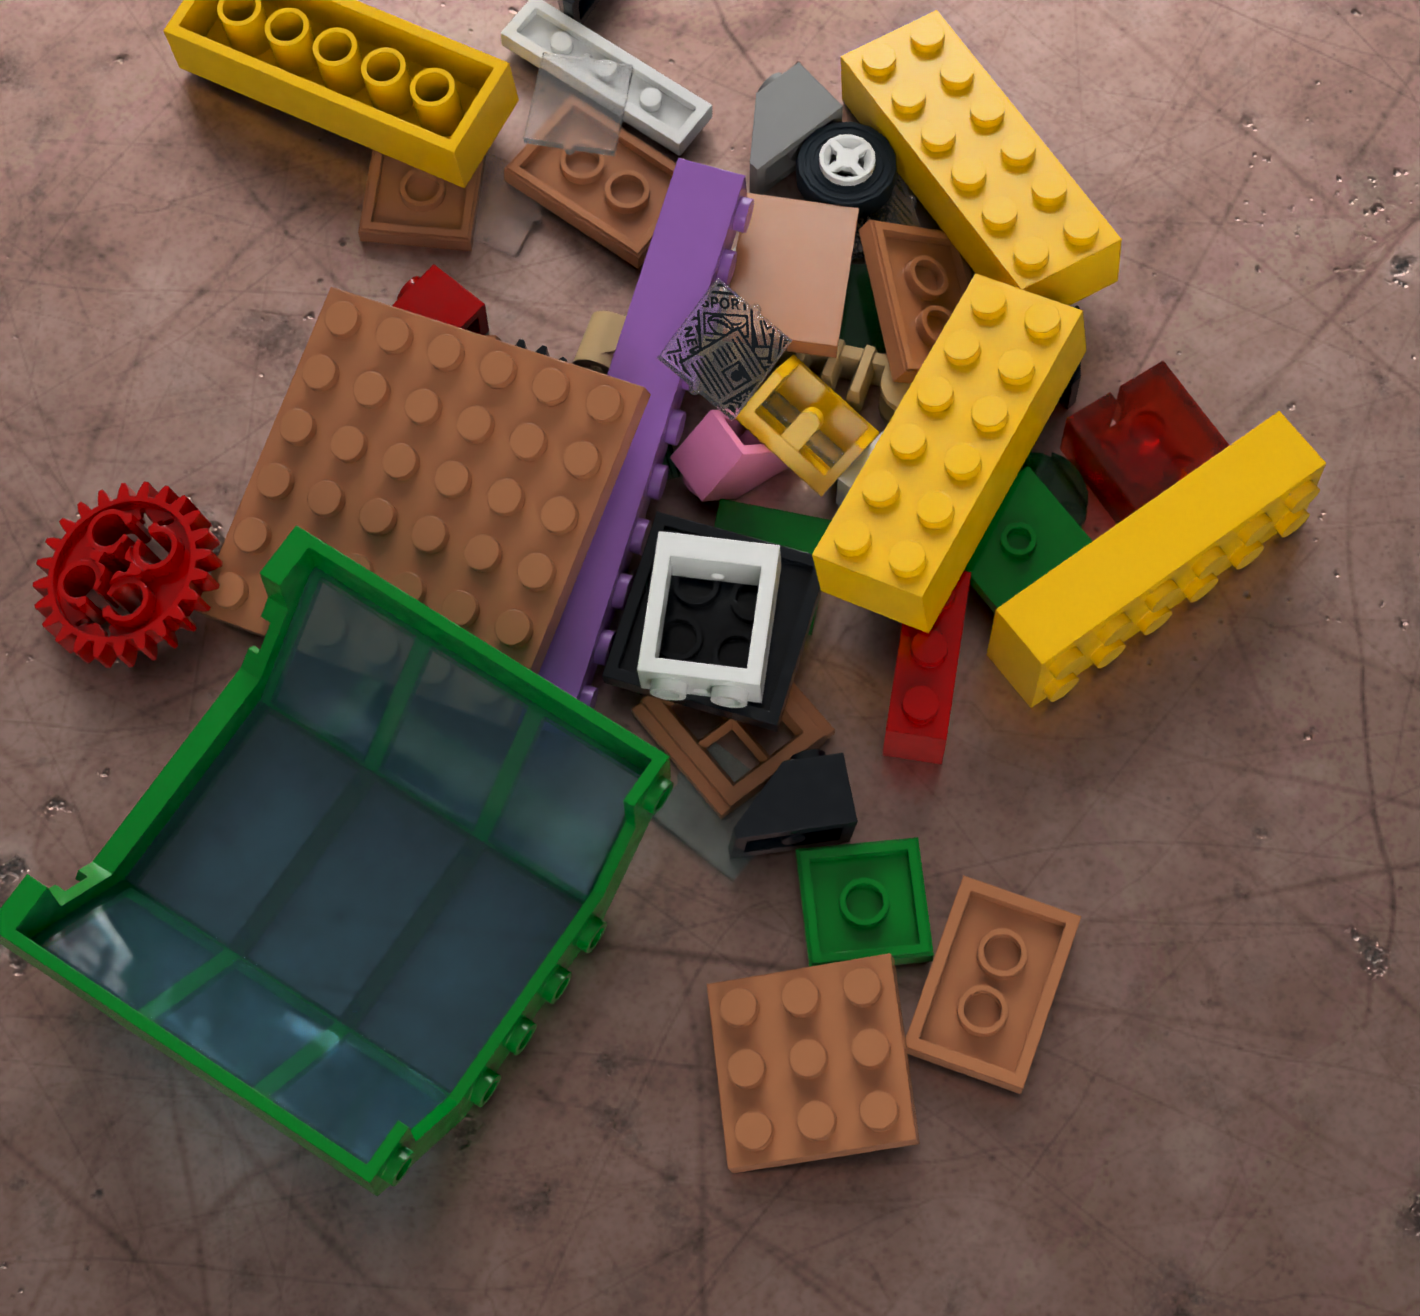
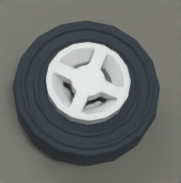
[796,122,897,219]

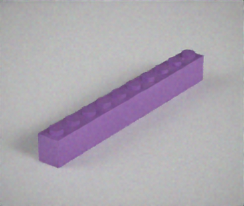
[520,158,754,737]

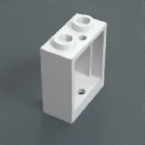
[637,531,782,708]

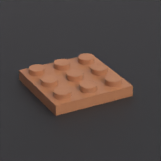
[707,953,920,1173]

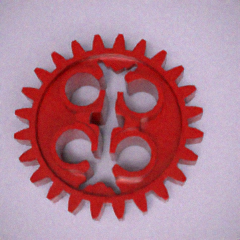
[33,481,223,668]

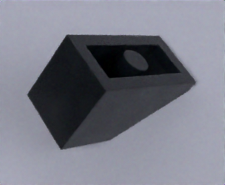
[728,749,858,859]

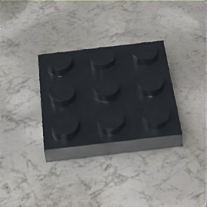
[602,511,822,732]

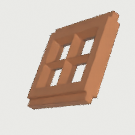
[631,682,835,820]

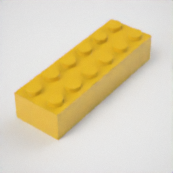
[163,0,519,188]
[841,10,1122,306]
[812,273,1086,634]
[986,411,1326,708]

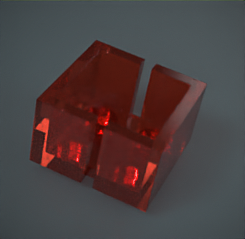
[1060,361,1229,524]

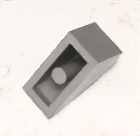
[750,62,843,195]

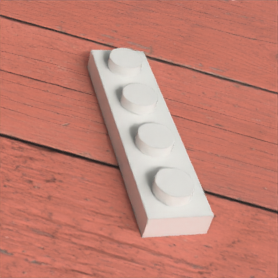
[500,0,712,156]

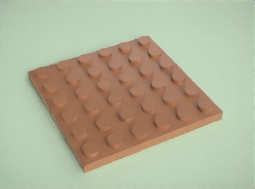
[197,287,651,730]

